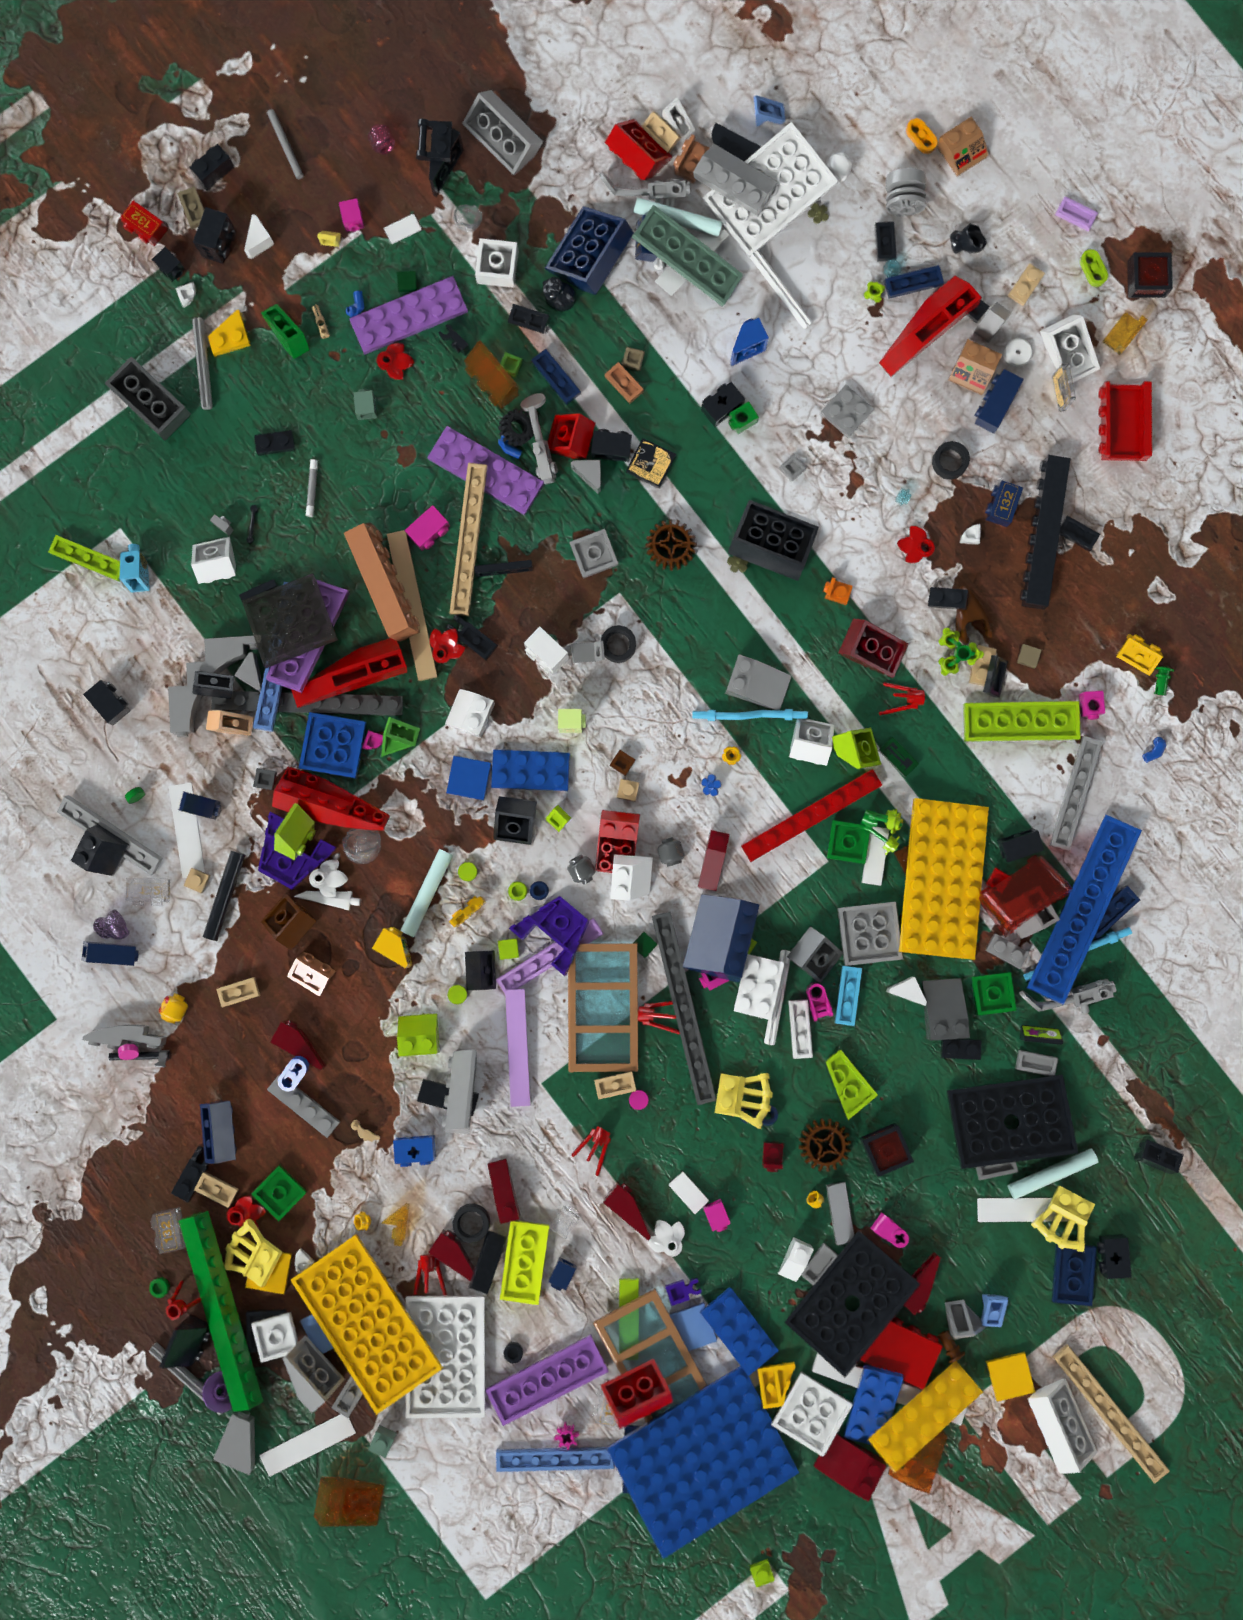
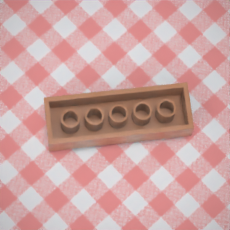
[344,523,420,642]

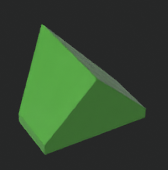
[381,717,420,757]

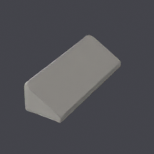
[826,1182,854,1245]

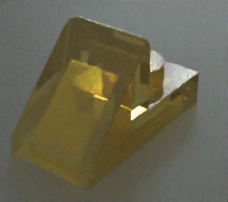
[382,1203,409,1246]

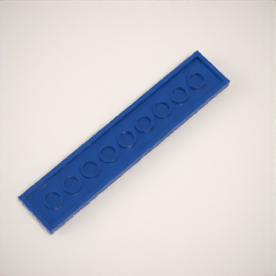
[1027,815,1142,1005]

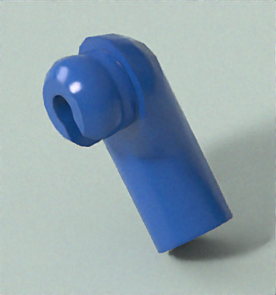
[346,291,365,318]
[498,435,522,459]
[1142,737,1167,763]

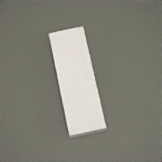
[861,826,889,886]
[788,999,813,1059]

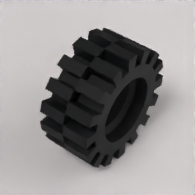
[498,409,534,447]

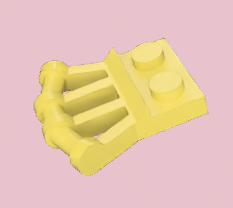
[715,1073,773,1129]
[1031,1186,1095,1252]
[224,1219,282,1287]

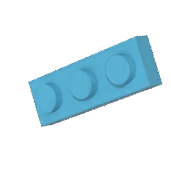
[834,966,862,1026]

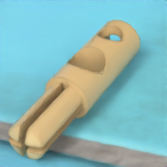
[312,305,330,339]

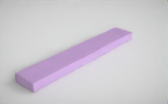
[496,918,604,994]
[505,989,530,1107]

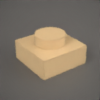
[617,779,639,802]
[183,868,211,893]

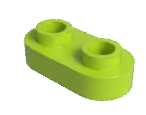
[1080,249,1108,287]

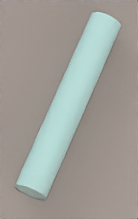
[633,197,722,236]
[400,849,453,937]
[1008,1148,1098,1200]

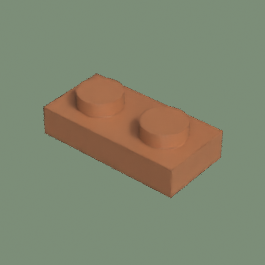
[604,362,644,404]

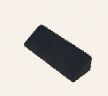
[417,1079,479,1116]

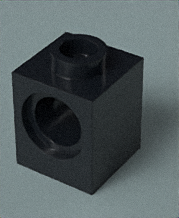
[151,247,185,282]

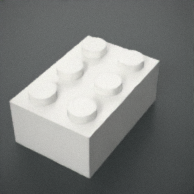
[734,954,788,1020]

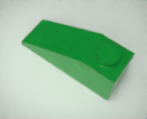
[261,304,310,359]

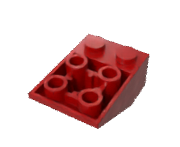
[595,810,640,873]

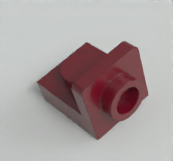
[762,1142,783,1172]

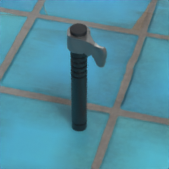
[109,1050,171,1067]

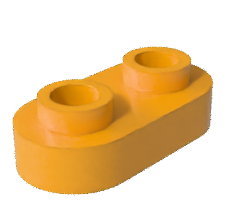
[906,118,937,154]

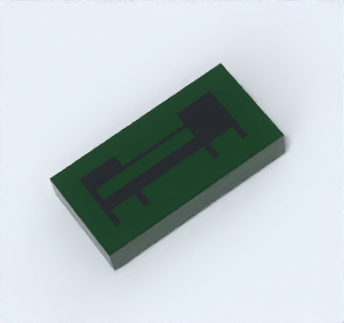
[878,737,919,778]

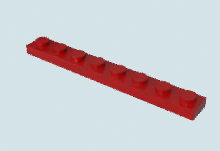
[741,769,882,862]

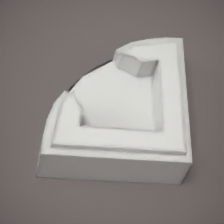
[176,282,196,308]
[960,524,981,544]
[295,1248,315,1274]

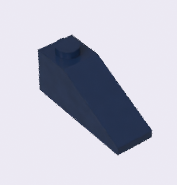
[179,791,222,820]

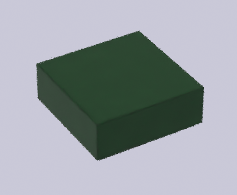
[397,271,417,292]
[633,931,658,958]

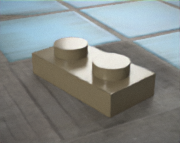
[177,186,204,230]

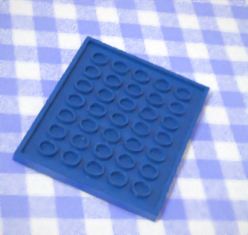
[606,1366,799,1559]

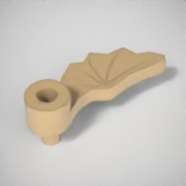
[351,1120,380,1142]

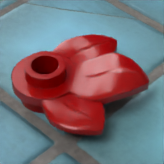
[376,343,414,380]
[897,526,935,564]
[430,629,465,664]
[227,1196,266,1232]

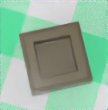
[622,347,645,371]
[1016,644,1041,669]

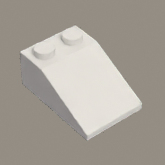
[1040,314,1100,386]

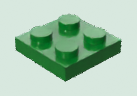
[826,820,870,864]
[971,972,1016,1016]
[252,1165,307,1221]

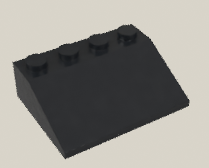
[728,500,819,581]

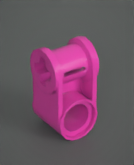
[806,982,833,1022]
[870,1212,909,1248]

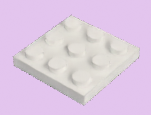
[772,1372,853,1457]

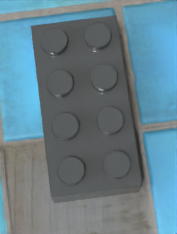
[105,357,191,441]

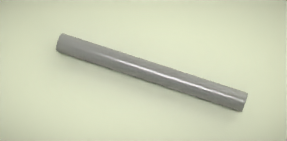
[267,109,303,179]

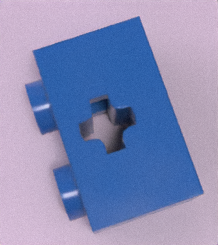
[393,1135,436,1167]

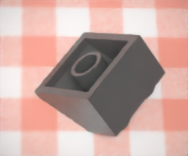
[787,927,843,983]

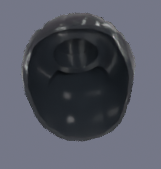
[950,223,987,253]
[542,277,576,312]

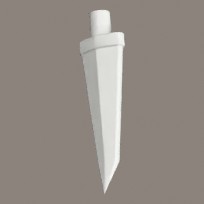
[294,891,361,910]

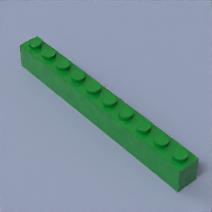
[178,1211,263,1412]

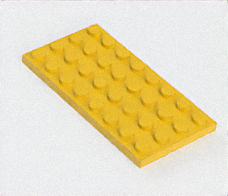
[899,798,989,960]
[291,1234,443,1415]

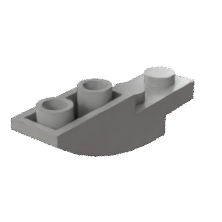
[82,1025,167,1049]

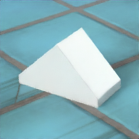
[662,98,695,142]
[244,214,274,258]
[886,977,927,1006]

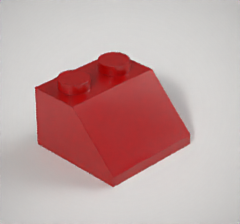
[548,414,596,459]

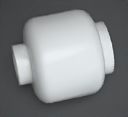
[826,152,852,183]

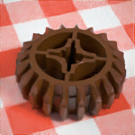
[645,519,697,571]
[798,1118,851,1172]

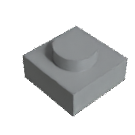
[210,514,234,536]

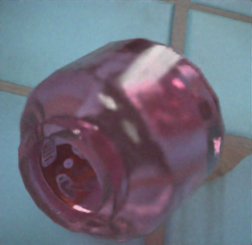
[368,124,395,155]

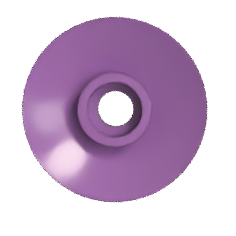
[202,1371,232,1413]

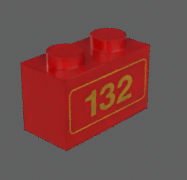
[120,200,168,247]

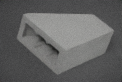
[213,1410,255,1475]

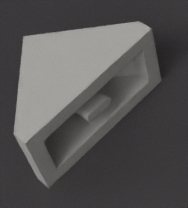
[974,302,1012,343]
[571,460,601,494]
[234,652,263,692]

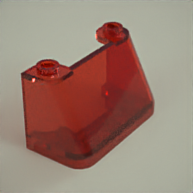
[978,855,1073,938]

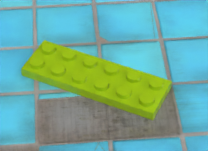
[963,701,1081,742]

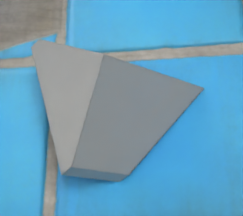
[945,1300,988,1339]

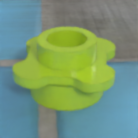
[864,281,885,303]

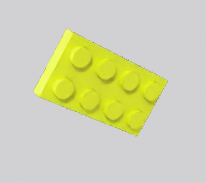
[500,1220,549,1305]

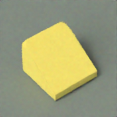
[318,231,341,247]

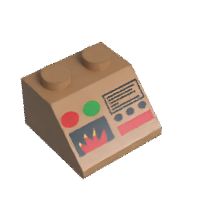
[936,116,988,177]
[948,339,1002,395]

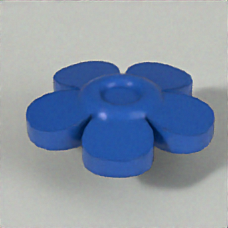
[702,774,721,796]

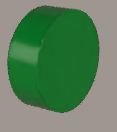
[125,787,145,804]
[149,1277,170,1298]

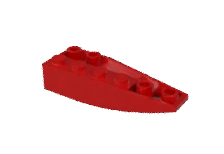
[879,276,982,377]
[291,638,407,708]
[272,766,390,831]

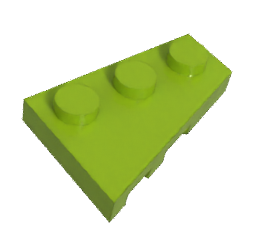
[825,1049,878,1120]

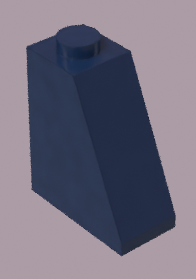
[81,941,139,966]

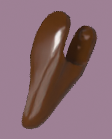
[955,586,992,645]

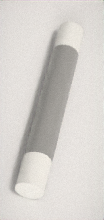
[306,459,318,517]

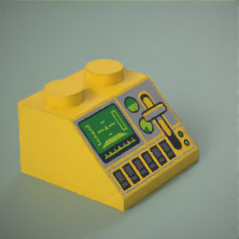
[372,927,412,968]

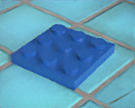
[299,712,367,779]

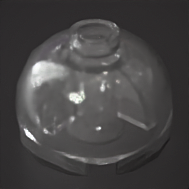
[342,828,382,864]

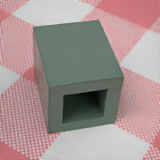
[353,389,377,420]
[368,1425,397,1458]

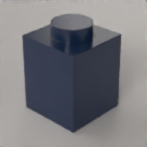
[548,1257,577,1291]

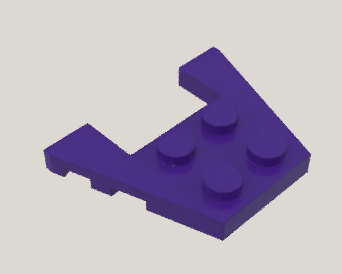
[258,812,337,889]
[509,896,589,976]

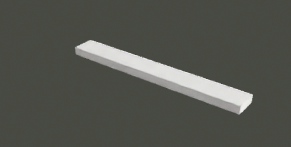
[812,1353,967,1425]

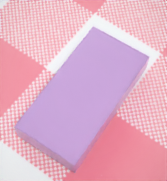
[1055,196,1098,231]

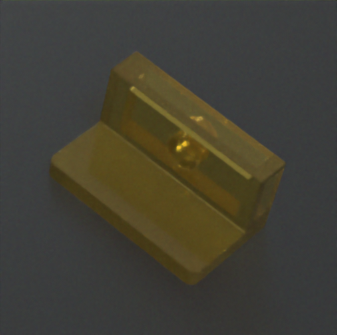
[1103,312,1148,355]

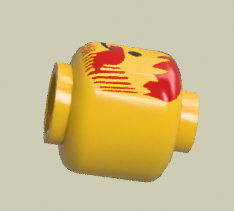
[159,993,188,1024]

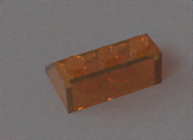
[464,340,519,409]
[888,1430,947,1494]

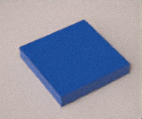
[446,756,492,801]

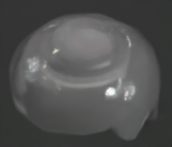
[453,205,483,233]

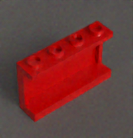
[1098,381,1152,461]
[861,1317,943,1390]

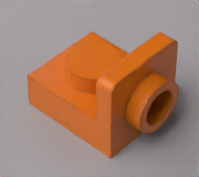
[823,577,853,605]

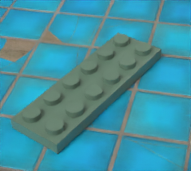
[632,205,744,306]

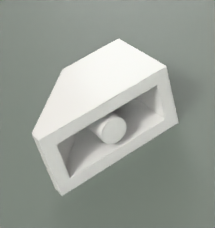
[778,1237,814,1282]

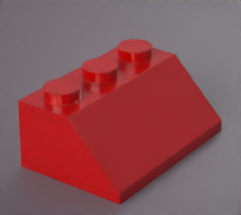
[604,119,673,181]
[600,1358,673,1429]

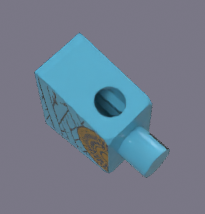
[120,544,150,593]

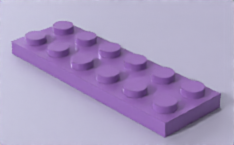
[349,276,468,355]
[427,426,544,515]
[266,579,350,693]
[486,1335,609,1426]

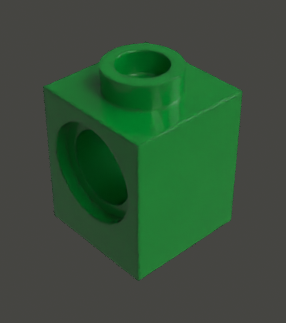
[728,402,759,434]

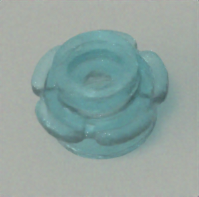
[883,260,902,277]
[895,488,911,506]

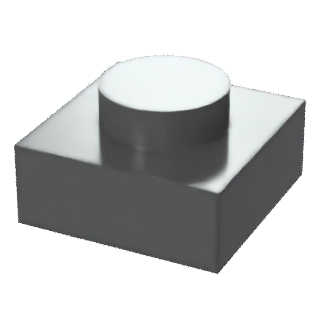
[253,768,277,791]

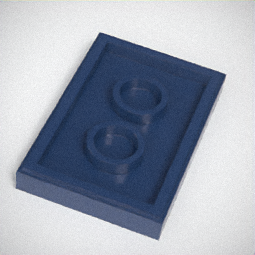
[1052,1244,1097,1306]

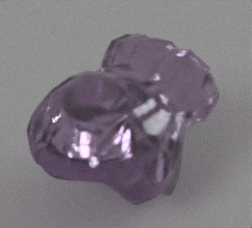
[93,909,130,940]

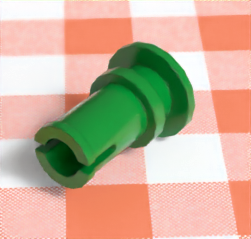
[1154,666,1174,696]

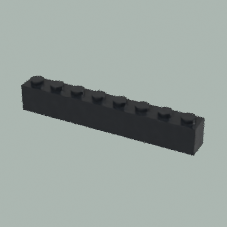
[1020,455,1071,610]

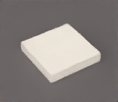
[251,1312,298,1363]

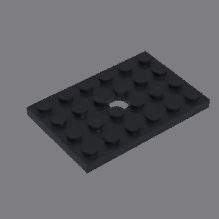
[946,1075,1078,1169]
[784,1231,921,1378]

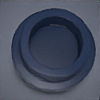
[530,881,549,900]

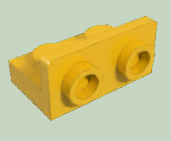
[1116,634,1163,676]

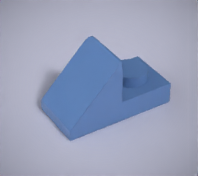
[754,95,786,126]
[981,1294,1008,1327]

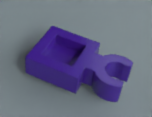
[665,1278,702,1306]

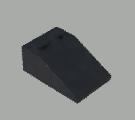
[429,128,464,197]
[159,1315,211,1369]

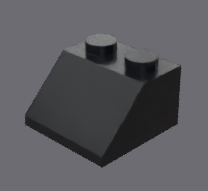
[493,796,537,845]
[71,824,129,876]

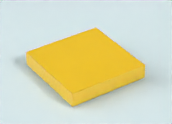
[245,1252,292,1294]
[986,1352,1035,1402]

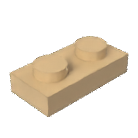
[642,111,681,152]
[1008,263,1045,306]
[969,645,997,686]
[216,977,261,1007]
[594,1072,636,1100]
[194,1172,239,1208]

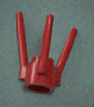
[879,682,925,715]
[638,1001,680,1034]
[571,1126,611,1176]
[413,1254,447,1296]
[166,1281,201,1321]

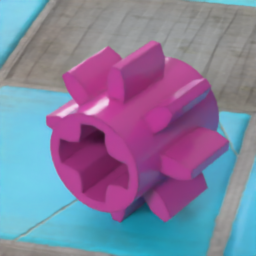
[554,1422,579,1450]

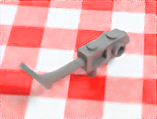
[599,171,691,204]
[520,393,558,485]
[1019,979,1116,1014]

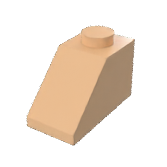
[206,710,254,736]

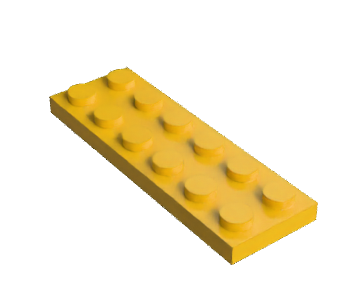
[868,1361,983,1472]

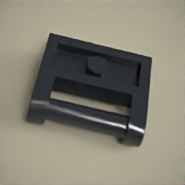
[416,118,453,162]

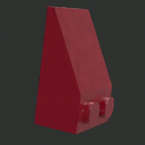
[838,619,909,678]
[813,1433,887,1502]

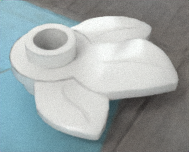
[309,860,348,898]
[647,1220,685,1257]

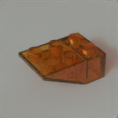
[314,1477,384,1526]

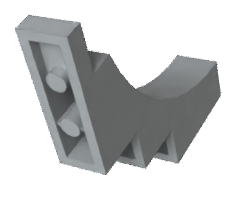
[168,635,266,738]

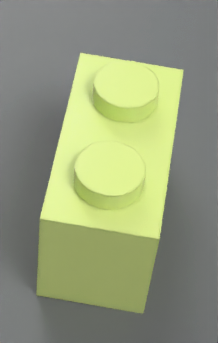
[558,709,586,733]

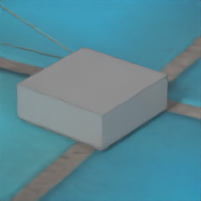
[779,455,806,482]

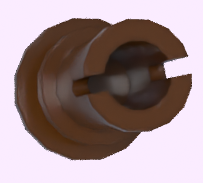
[937,1330,966,1363]

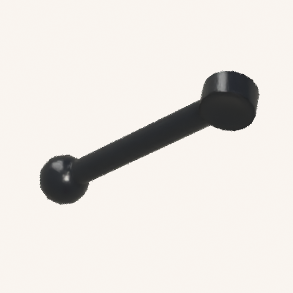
[246,505,258,544]

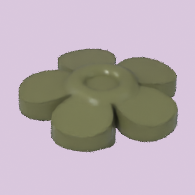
[807,203,829,224]
[727,556,748,573]

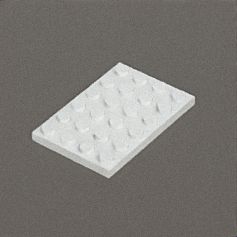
[703,122,838,258]
[406,1295,485,1418]

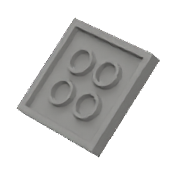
[837,902,903,966]

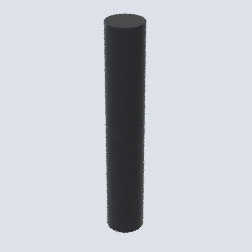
[202,851,246,941]

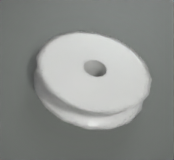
[1003,338,1033,367]

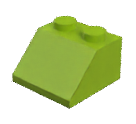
[832,728,881,769]
[274,803,316,860]
[397,1013,440,1057]

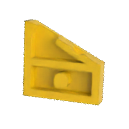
[208,309,251,356]
[449,896,486,927]
[757,1362,795,1409]

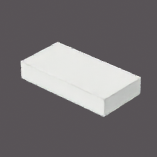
[668,1171,709,1214]

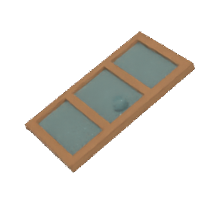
[568,943,638,1073]
[593,1289,707,1423]

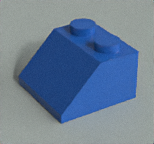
[730,318,769,366]

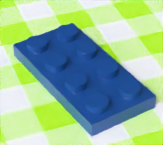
[491,750,570,791]
[700,1287,779,1376]
[844,1364,903,1445]

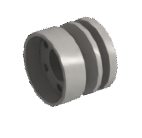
[886,168,926,216]

